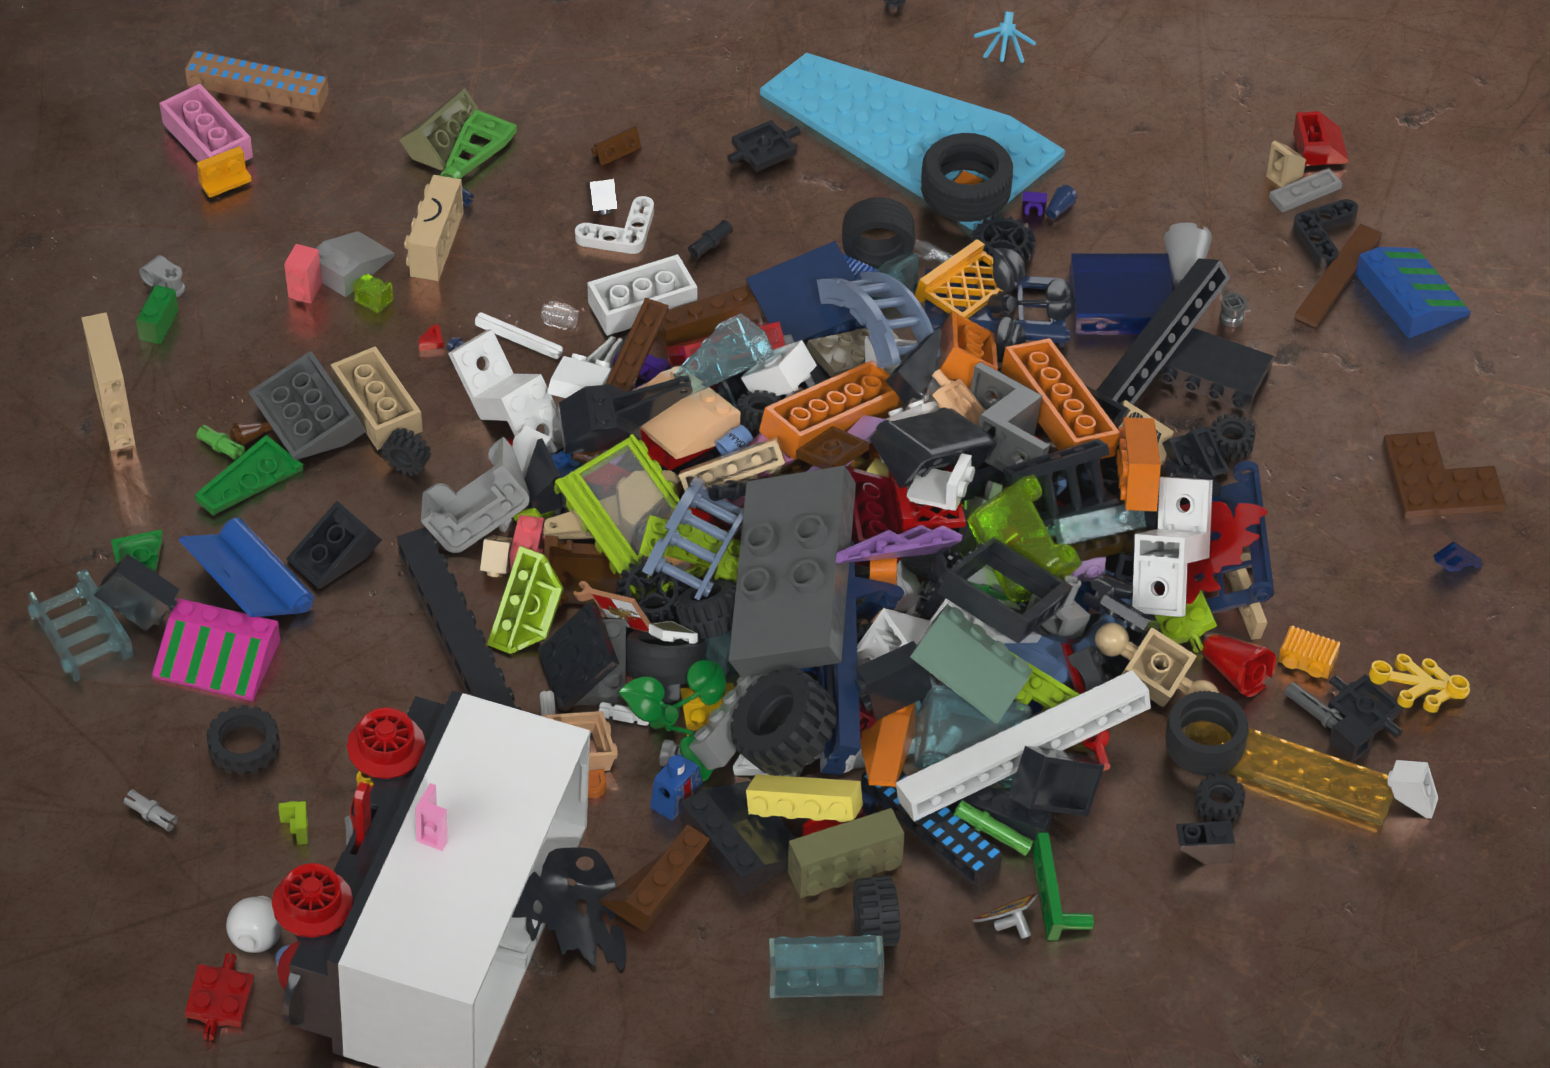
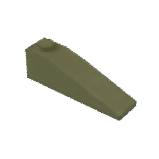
[399,88,478,170]

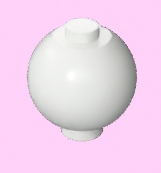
[226,896,283,953]

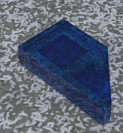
[1433,541,1483,571]

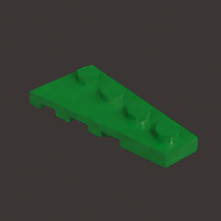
[194,435,303,515]

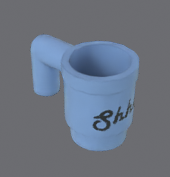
[715,424,753,456]

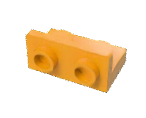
[196,146,252,197]

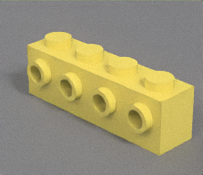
[746,774,863,823]

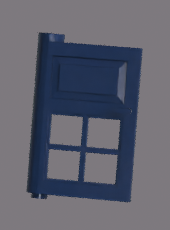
[925,269,1070,348]
[1194,461,1274,614]

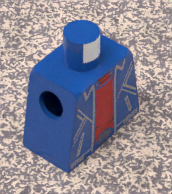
[651,754,703,821]

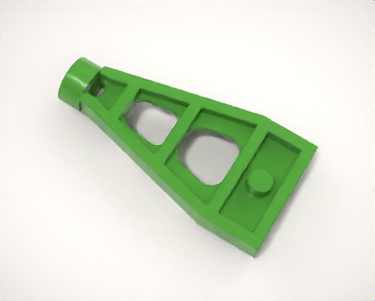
[440,109,517,179]

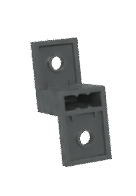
[970,362,1050,490]

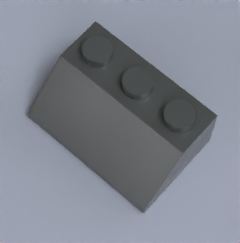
[575,619,626,705]

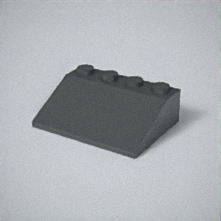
[248,351,366,460]

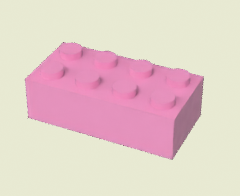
[160,84,253,162]

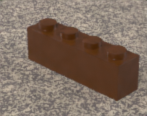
[657,285,763,347]
[599,824,710,932]

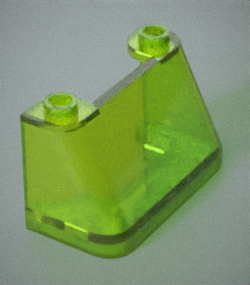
[968,474,1082,602]

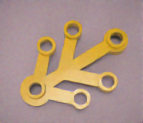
[1369,654,1470,713]

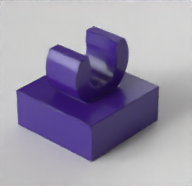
[1022,191,1047,218]

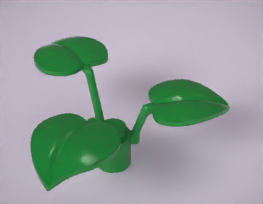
[618,660,726,782]

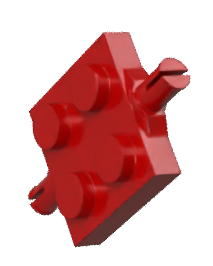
[185,953,254,1041]

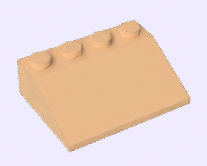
[640,366,741,460]

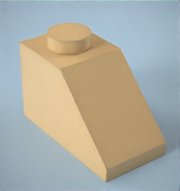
[1266,141,1306,187]
[480,535,513,577]

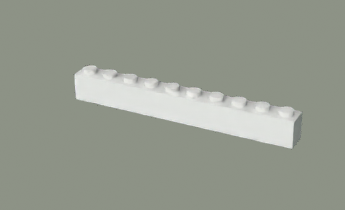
[896,670,1151,821]

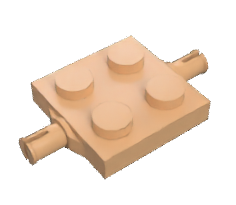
[932,369,986,426]

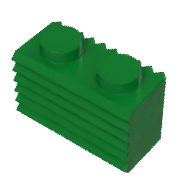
[135,285,179,344]

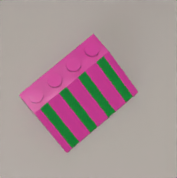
[152,598,280,701]

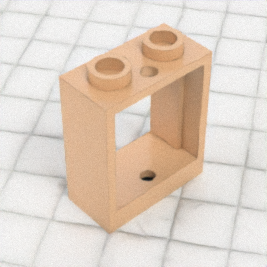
[542,711,618,771]

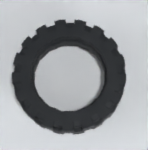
[206,705,280,775]

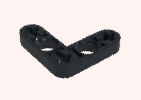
[1293,199,1358,268]

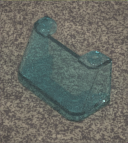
[914,686,1032,788]

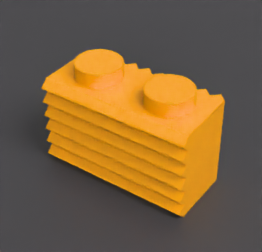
[1278,626,1341,679]

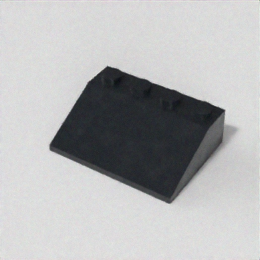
[681,781,797,896]

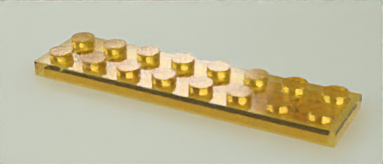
[1185,721,1394,826]

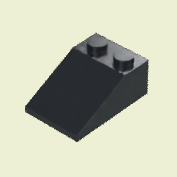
[286,501,382,589]

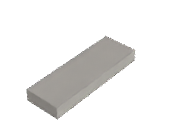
[1269,168,1342,213]

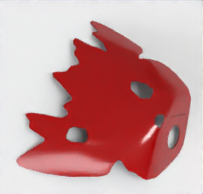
[1180,502,1268,604]

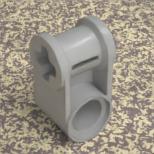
[139,255,185,297]

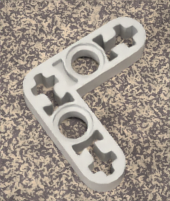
[575,196,654,254]

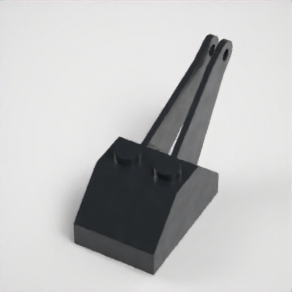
[558,376,693,454]

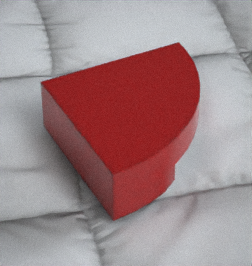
[419,324,444,352]

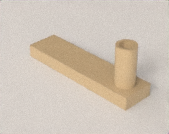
[1223,552,1268,640]

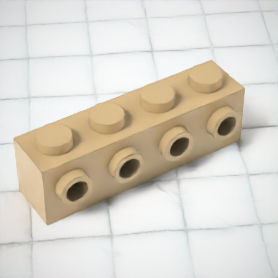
[679,436,786,491]

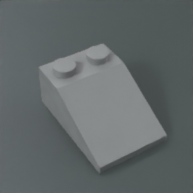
[315,231,395,297]

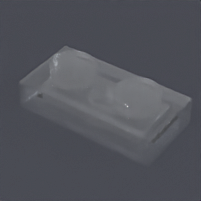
[914,239,953,266]

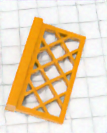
[915,239,1018,319]

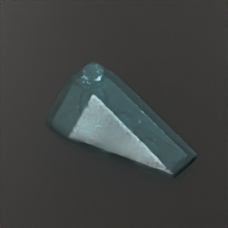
[673,313,775,398]

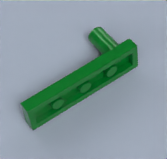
[1032,833,1094,940]

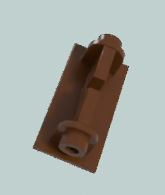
[591,126,642,166]

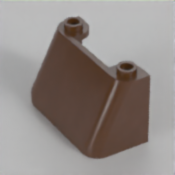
[544,536,649,607]

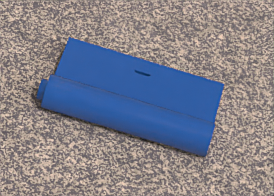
[179,517,314,617]

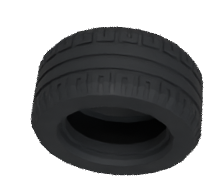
[921,133,1013,222]

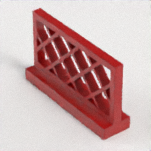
[888,465,966,533]

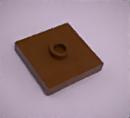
[796,426,869,469]

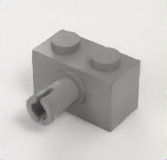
[1026,576,1091,639]

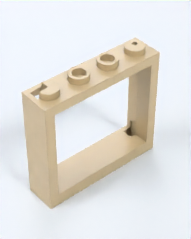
[81,312,135,451]

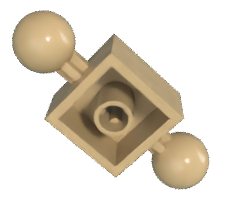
[1095,622,1219,708]

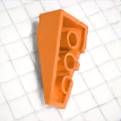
[860,703,917,787]

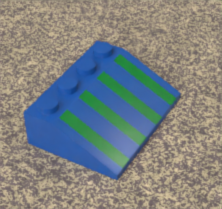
[1356,247,1471,339]

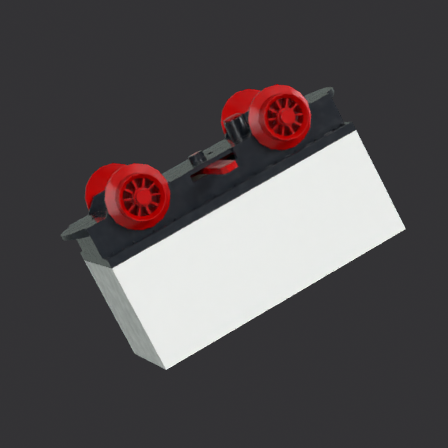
[271,690,590,1068]

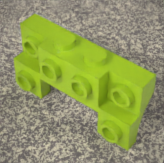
[638,515,741,582]

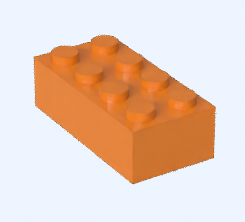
[938,311,998,390]
[1116,417,1161,511]

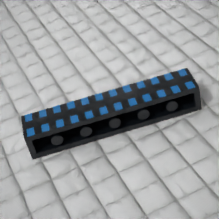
[861,770,1002,888]

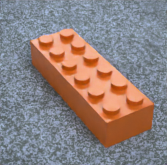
[1001,338,1120,463]
[759,360,903,460]

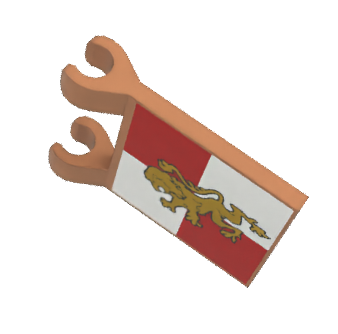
[573,581,651,632]

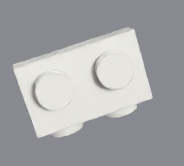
[907,453,975,511]

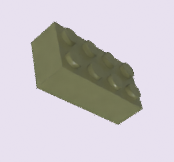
[788,808,904,898]

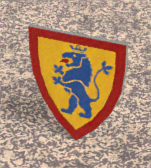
[973,893,1038,938]

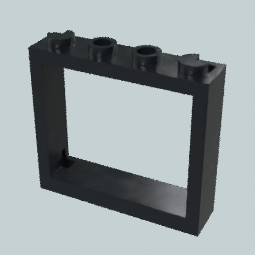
[938,537,1073,644]

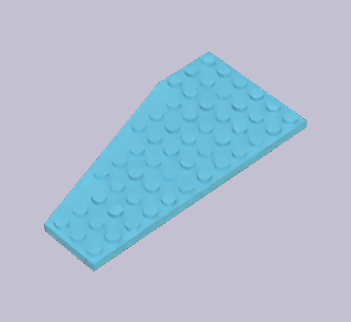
[760,53,1065,231]

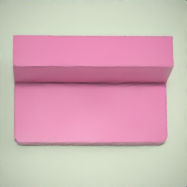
[415,783,447,851]

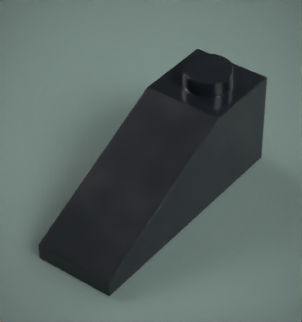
[885,328,942,403]

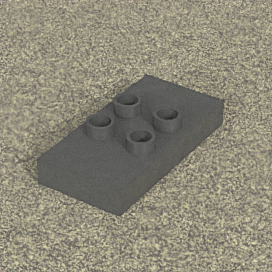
[729,466,856,677]

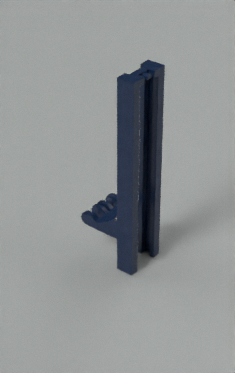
[818,541,905,776]

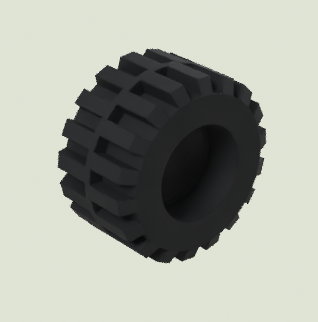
[674,580,737,639]
[853,875,901,949]

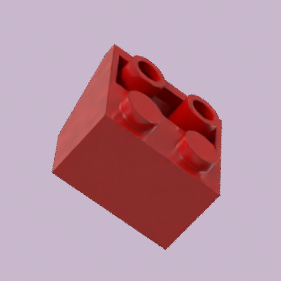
[1293,111,1348,166]

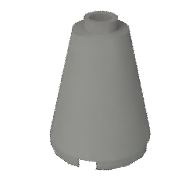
[1163,223,1212,288]

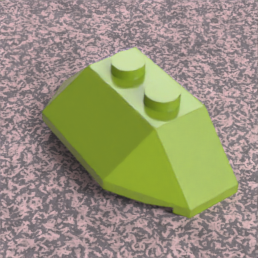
[487,546,564,654]

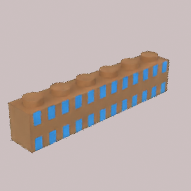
[185,51,329,113]

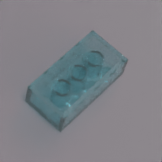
[768,934,884,998]

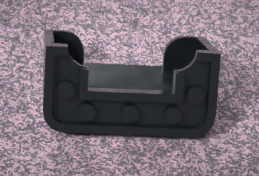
[870,407,997,489]

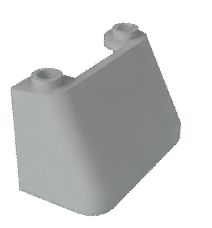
[421,437,529,553]

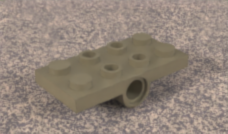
[806,328,900,378]

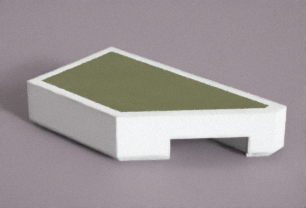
[649,621,698,644]

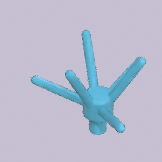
[973,11,1036,63]

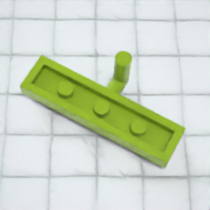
[1008,650,1080,710]

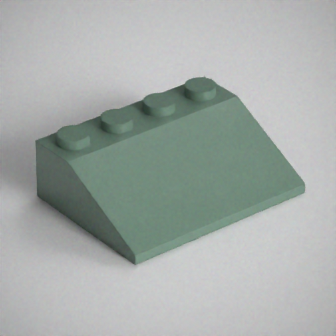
[910,604,1032,724]

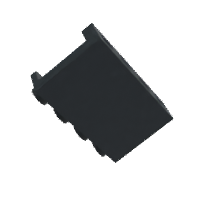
[1157,328,1273,412]

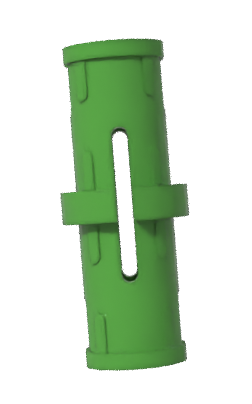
[196,425,245,460]

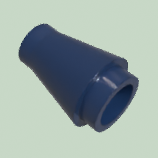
[1045,185,1078,220]

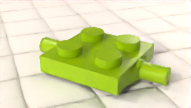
[1155,590,1217,653]

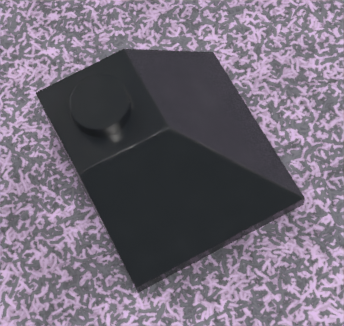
[524,438,562,514]

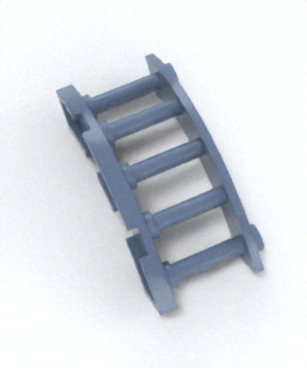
[817,271,941,368]
[642,476,744,600]

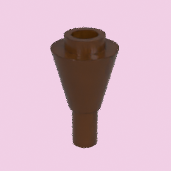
[230,421,274,446]

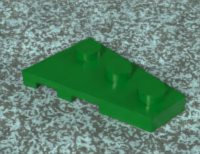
[111,529,163,573]

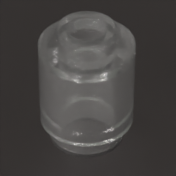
[541,300,579,330]

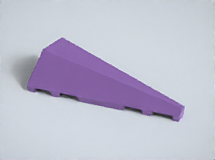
[836,525,962,564]

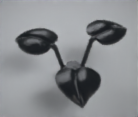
[988,248,1075,362]

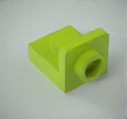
[278,801,308,845]

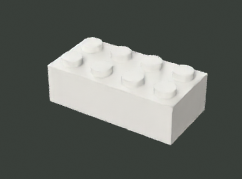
[587,254,697,336]

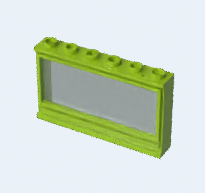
[554,434,709,609]

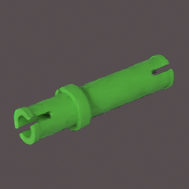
[954,800,1034,856]

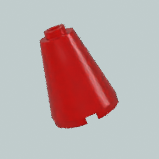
[1202,634,1277,697]

